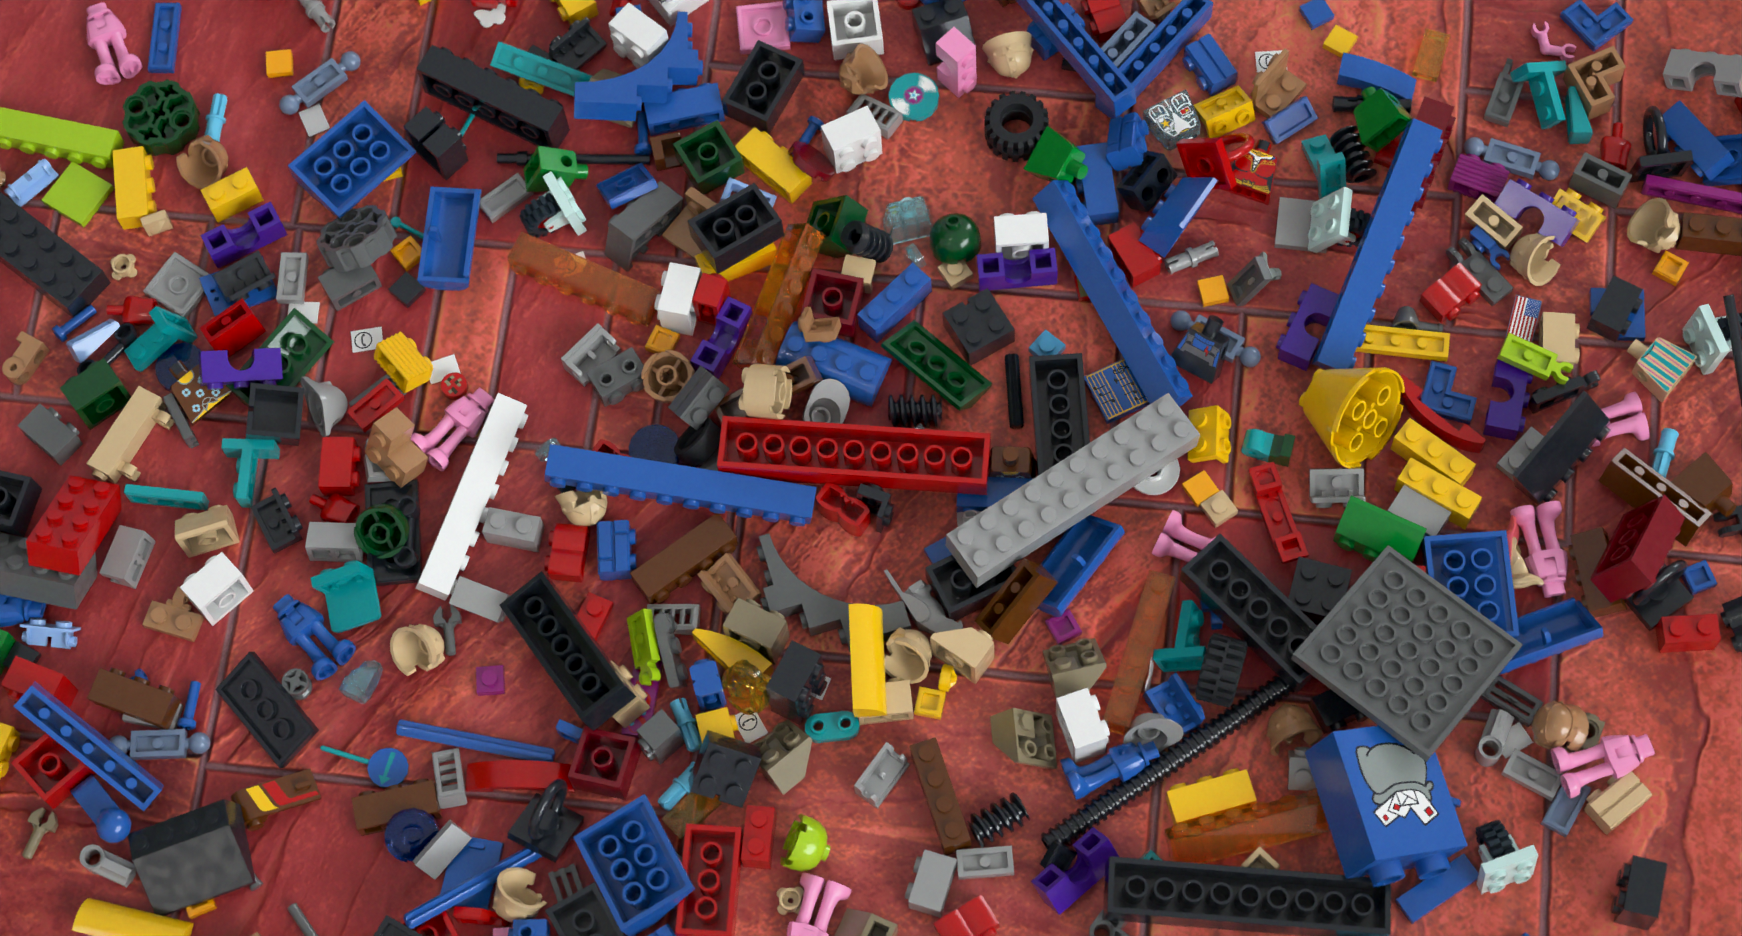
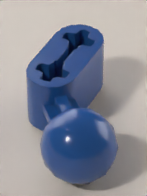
[70,774,131,843]

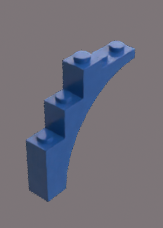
[574,12,703,121]

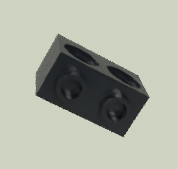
[1116,151,1178,213]

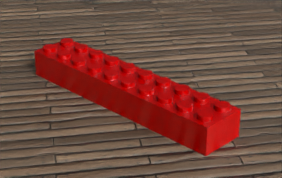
[717,416,991,495]

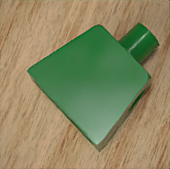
[1354,87,1413,152]
[1024,126,1088,183]
[524,146,588,192]

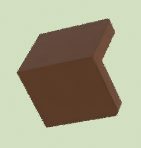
[650,132,682,171]

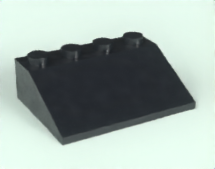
[1512,391,1611,505]
[128,799,256,916]

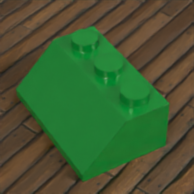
[1333,495,1427,563]

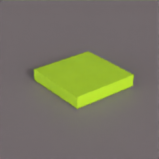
[42,161,114,228]

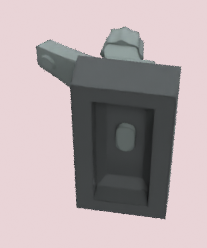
[1227,252,1282,306]

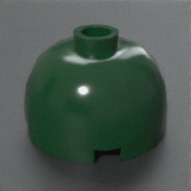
[930,213,981,264]
[353,503,410,559]

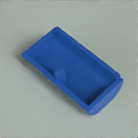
[417,187,482,291]
[775,321,892,407]
[1037,515,1125,617]
[1499,597,1603,675]

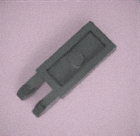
[1483,58,1525,127]
[1446,237,1513,306]
[653,612,688,689]

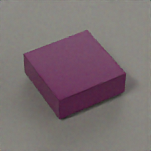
[1045,609,1082,645]

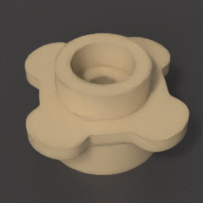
[110,254,137,280]
[777,887,804,915]

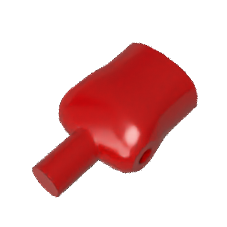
[1600,122,1631,171]
[106,296,158,326]
[309,493,360,523]

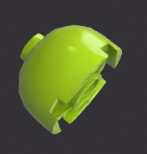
[780,814,830,871]

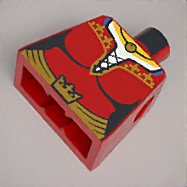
[1222,140,1277,205]

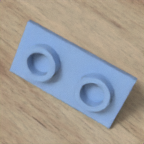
[4,159,59,207]
[20,618,81,649]

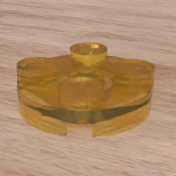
[722,659,771,715]

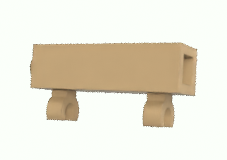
[87,386,175,484]

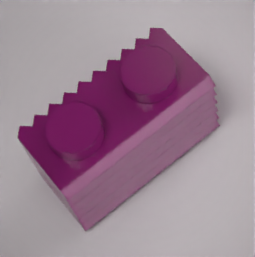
[1447,154,1510,203]

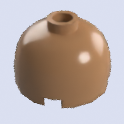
[641,350,695,404]

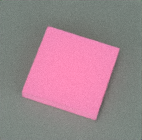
[736,1,791,55]

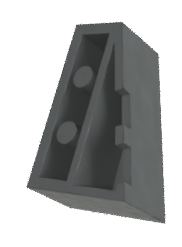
[604,181,684,272]

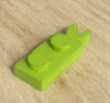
[1497,333,1574,384]
[627,608,661,686]

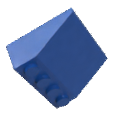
[288,100,416,219]
[1421,530,1520,638]
[573,794,695,936]

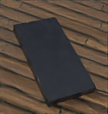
[365,479,422,586]
[215,651,319,768]

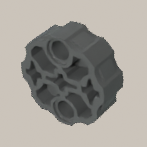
[316,205,397,272]

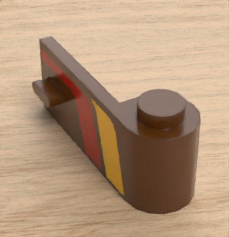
[231,768,321,831]

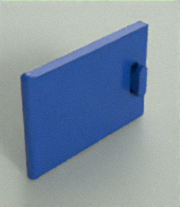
[199,256,277,317]
[440,837,504,910]

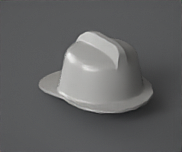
[802,379,850,424]
[1123,713,1184,752]

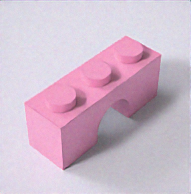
[936,27,977,98]

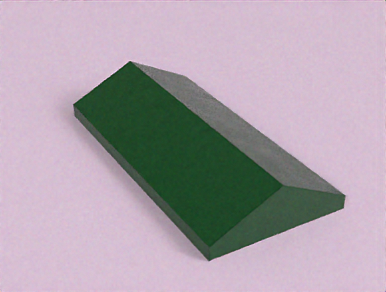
[226,308,334,408]
[881,320,992,411]

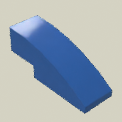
[1337,52,1416,103]

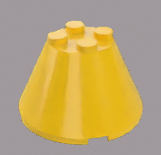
[1299,367,1405,468]

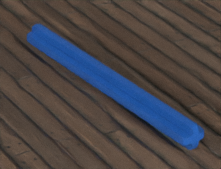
[396,719,555,762]
[403,847,543,929]

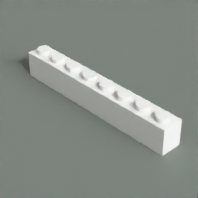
[415,393,528,601]

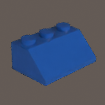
[1139,177,1218,258]

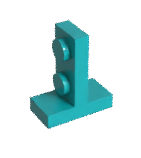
[1510,61,1567,129]
[1301,134,1346,199]
[124,306,198,372]
[221,438,280,508]
[1153,600,1207,672]

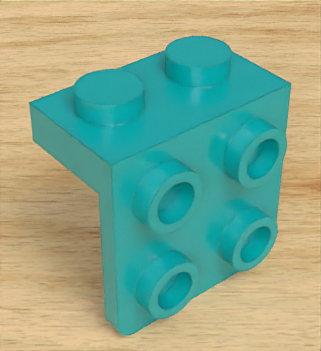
[311,560,381,633]

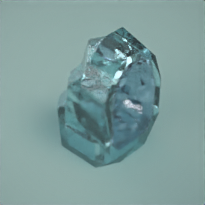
[339,660,383,704]

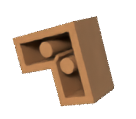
[1563,46,1626,120]
[365,407,428,487]

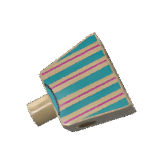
[1627,337,1697,402]

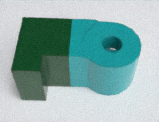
[1241,429,1295,467]

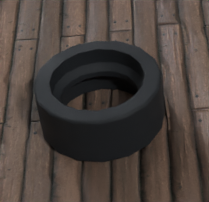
[674,417,721,467]

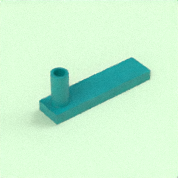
[490,41,593,96]

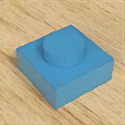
[1029,329,1066,356]

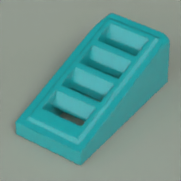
[1564,86,1593,144]

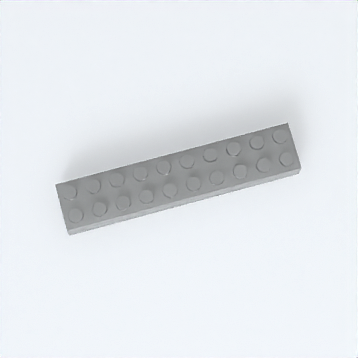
[945,393,1200,588]

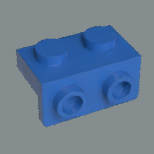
[1143,673,1205,736]

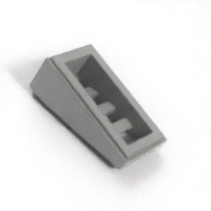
[847,94,903,139]
[647,604,701,635]
[432,748,467,809]

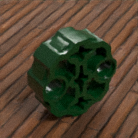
[122,80,200,156]

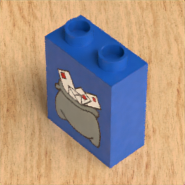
[1305,726,1468,887]

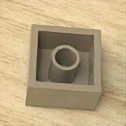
[723,598,790,665]

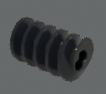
[1330,125,1377,183]
[840,220,893,263]
[888,394,942,428]
[967,792,1030,848]

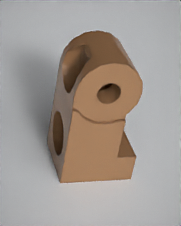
[2,331,50,385]

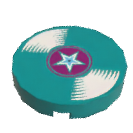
[889,73,939,122]

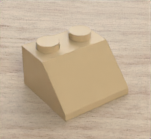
[175,505,240,558]
[930,627,994,684]

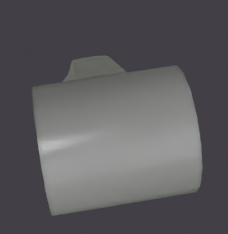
[1474,709,1514,767]
[79,844,137,888]

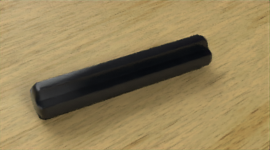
[1005,353,1024,429]

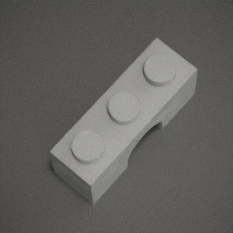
[1663,49,1742,97]

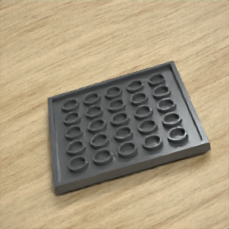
[1291,545,1523,762]

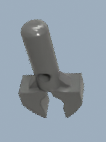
[433,605,462,656]

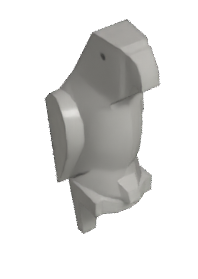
[884,569,963,634]

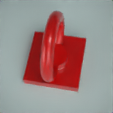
[1176,133,1255,189]

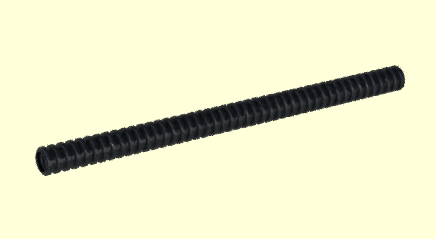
[1041,675,1315,850]

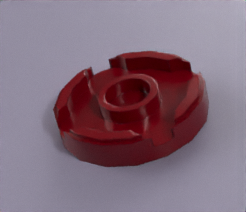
[788,141,835,182]

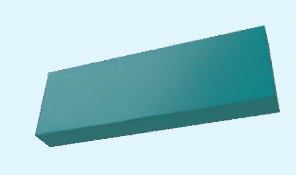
[124,484,209,511]

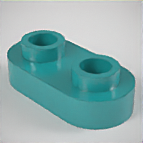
[805,711,860,743]

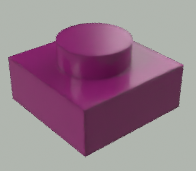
[476,665,505,696]

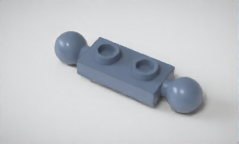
[279,51,361,115]
[1464,137,1560,181]
[1170,310,1261,367]
[109,729,210,760]

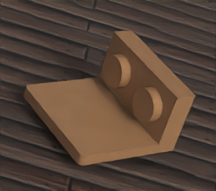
[1250,48,1307,119]
[663,186,716,260]

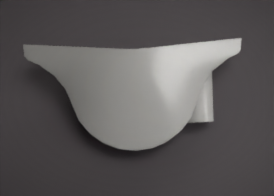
[300,376,348,437]

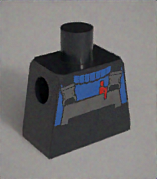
[1170,315,1230,384]

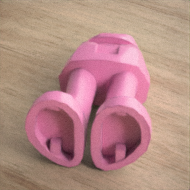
[87,2,142,85]
[410,388,494,471]
[1550,392,1650,447]
[1510,501,1568,598]
[1152,510,1217,562]
[1551,734,1655,799]
[787,873,852,936]

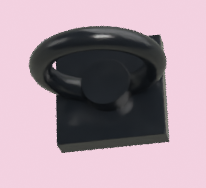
[1629,106,1693,183]
[1625,560,1694,631]
[508,779,584,863]

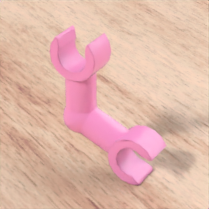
[1531,21,1576,63]

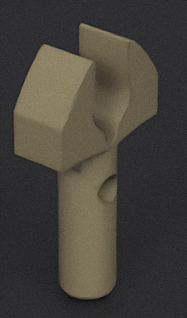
[22,807,58,859]

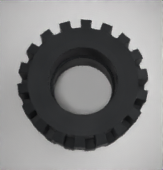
[984,91,1049,162]
[1195,633,1248,708]

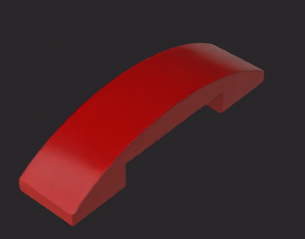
[1400,374,1486,453]
[1248,462,1309,564]
[465,760,575,793]

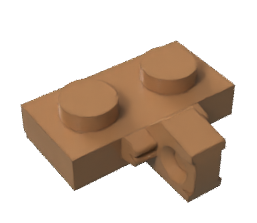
[142,586,204,642]

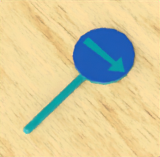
[320,745,409,788]

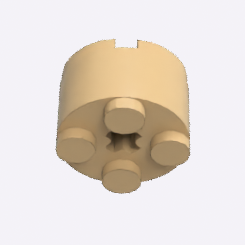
[739,363,792,420]

